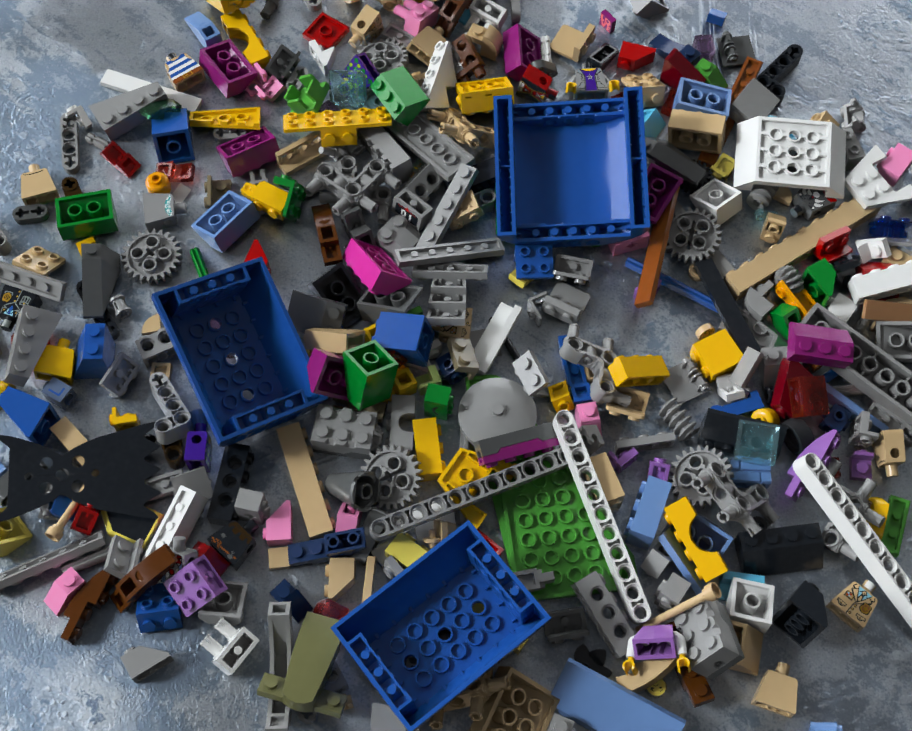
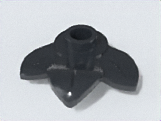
[574,644,612,678]

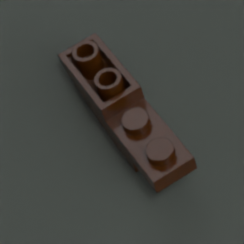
[434,0,473,39]
[311,203,343,266]
[110,544,178,613]
[60,570,119,645]
[664,621,715,708]

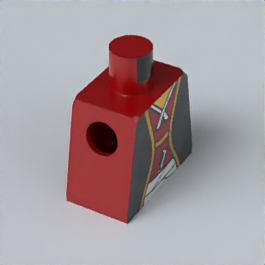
[515,64,559,103]

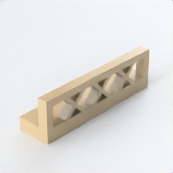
[275,131,326,176]

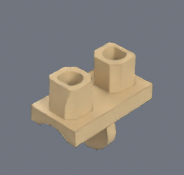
[423,519,456,549]

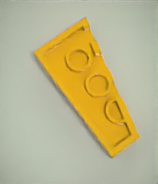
[189,107,261,130]

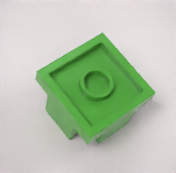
[284,74,330,114]

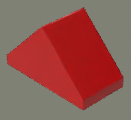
[192,541,230,577]

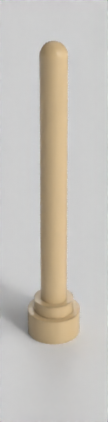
[44,469,99,542]
[635,582,722,632]

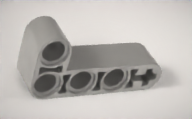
[149,372,193,445]

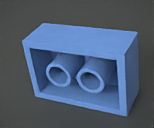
[623,475,672,551]

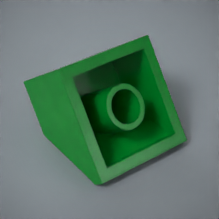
[801,258,836,308]

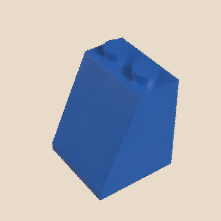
[151,108,195,165]
[371,311,435,367]
[73,323,116,380]
[0,386,61,446]

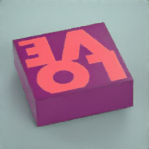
[599,9,616,34]

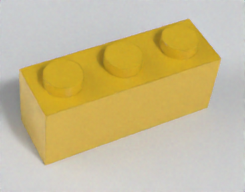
[608,354,670,387]
[412,417,446,482]

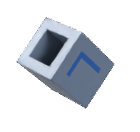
[41,376,77,410]

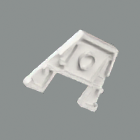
[844,145,912,210]

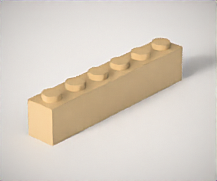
[276,422,336,540]

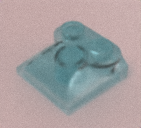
[328,69,367,108]
[733,419,780,466]

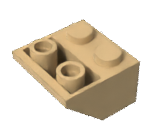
[729,620,764,676]

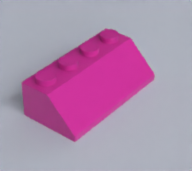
[342,238,412,296]

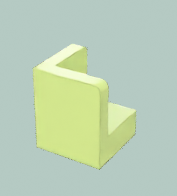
[415,364,442,396]

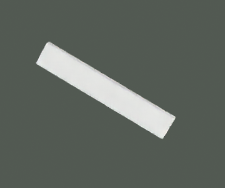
[100,69,203,114]

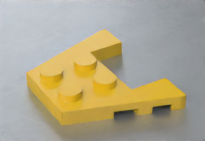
[437,448,517,530]

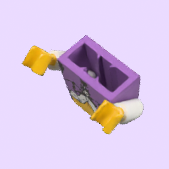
[622,624,691,676]

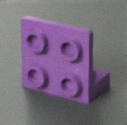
[163,554,228,617]

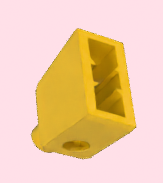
[33,338,75,386]

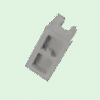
[729,347,769,392]
[559,425,605,462]

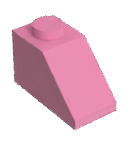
[574,401,602,436]
[263,500,293,547]
[335,502,363,532]
[44,567,86,616]

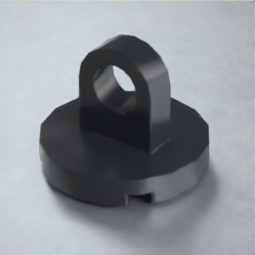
[831,255,862,290]

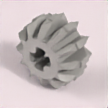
[773,265,804,295]

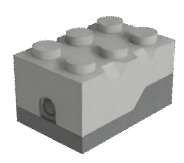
[311,404,384,460]
[673,600,745,680]

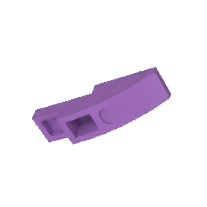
[784,429,841,502]

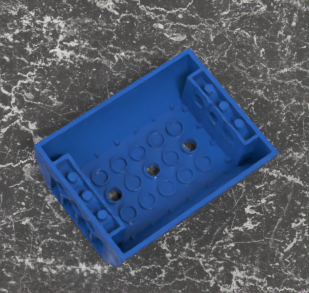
[151,257,328,447]
[330,520,551,731]

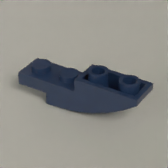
[288,527,367,566]

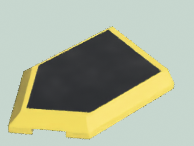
[100,507,164,551]

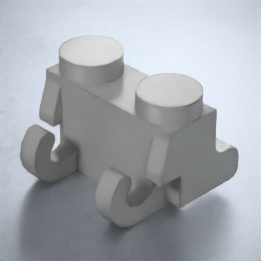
[840,98,866,132]

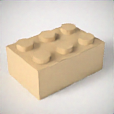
[668,109,726,154]

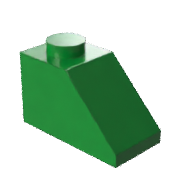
[769,303,802,342]

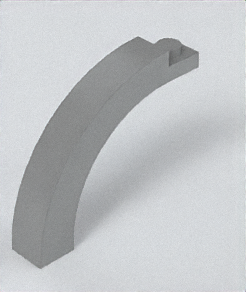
[265,601,293,731]

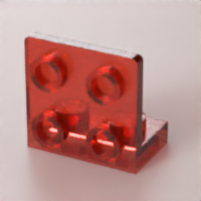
[787,375,830,418]

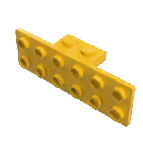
[283,106,392,147]

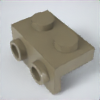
[446,337,479,380]

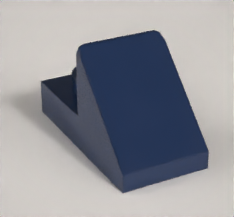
[270,579,313,624]

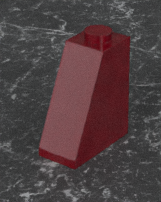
[660,48,706,91]
[770,358,820,419]

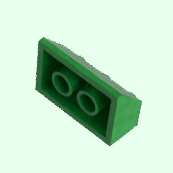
[370,66,430,126]
[55,189,119,241]

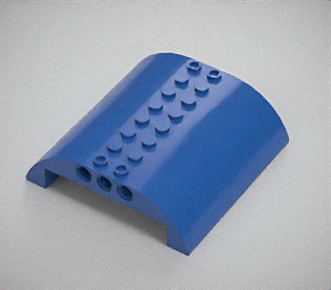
[493,86,650,248]

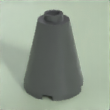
[325,471,381,512]

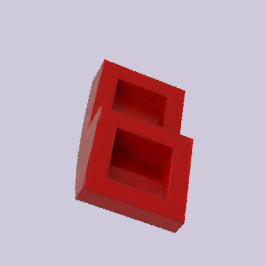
[100,140,141,178]

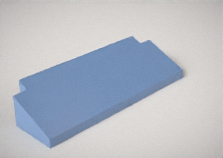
[551,658,687,731]

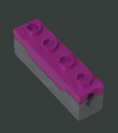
[473,422,559,468]

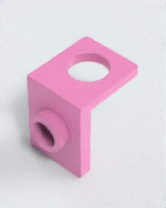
[245,62,268,97]

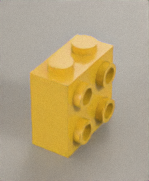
[689,329,743,383]

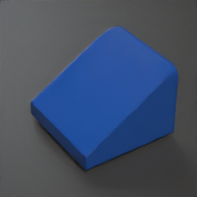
[706,8,728,27]
[50,495,79,522]

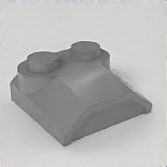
[374,215,422,259]
[198,581,248,626]

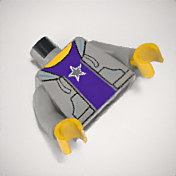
[565,62,620,100]

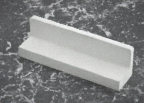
[474,302,522,375]
[142,485,208,560]

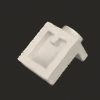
[65,105,92,130]

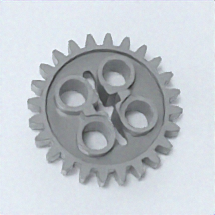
[354,38,409,74]
[666,207,722,264]
[121,228,183,285]
[360,444,424,510]
[668,445,734,509]

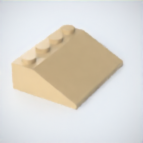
[469,666,560,731]

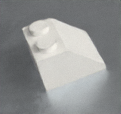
[690,178,742,225]
[725,577,775,634]

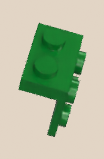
[273,174,306,222]

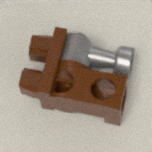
[451,34,487,83]

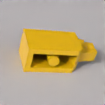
[241,181,288,221]

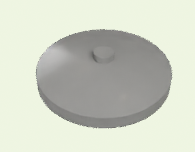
[458,378,537,445]

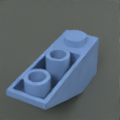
[184,11,222,48]

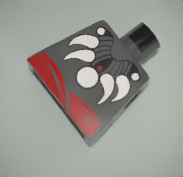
[790,188,837,221]

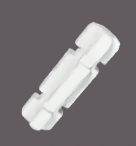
[540,35,552,63]

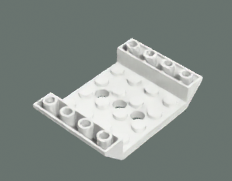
[733,116,846,199]

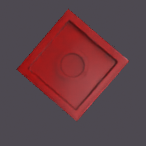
[302,12,350,50]

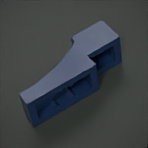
[648,33,701,66]

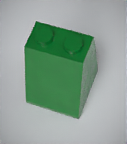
[343,340,399,411]

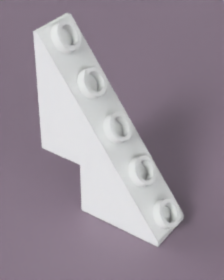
[420,41,457,112]

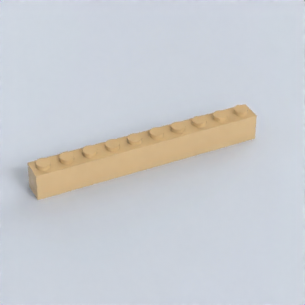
[724,197,881,301]

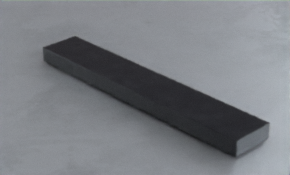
[694,258,761,354]

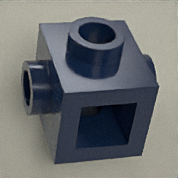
[435,352,467,385]
[818,403,852,433]

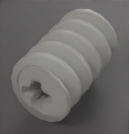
[746,184,779,211]
[659,397,700,441]

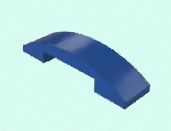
[558,335,593,404]

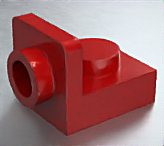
[70,503,100,536]

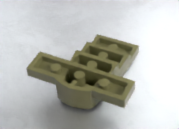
[257,611,347,719]

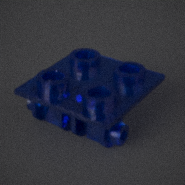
[868,216,912,238]

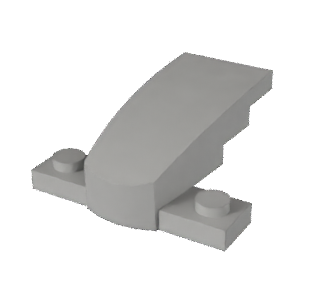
[412,262,488,326]

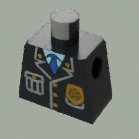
[0,285,43,332]

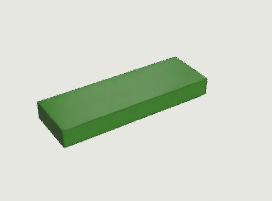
[881,495,911,558]

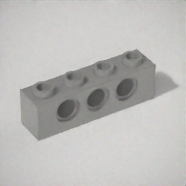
[571,571,637,659]

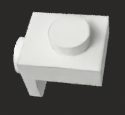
[716,373,745,403]

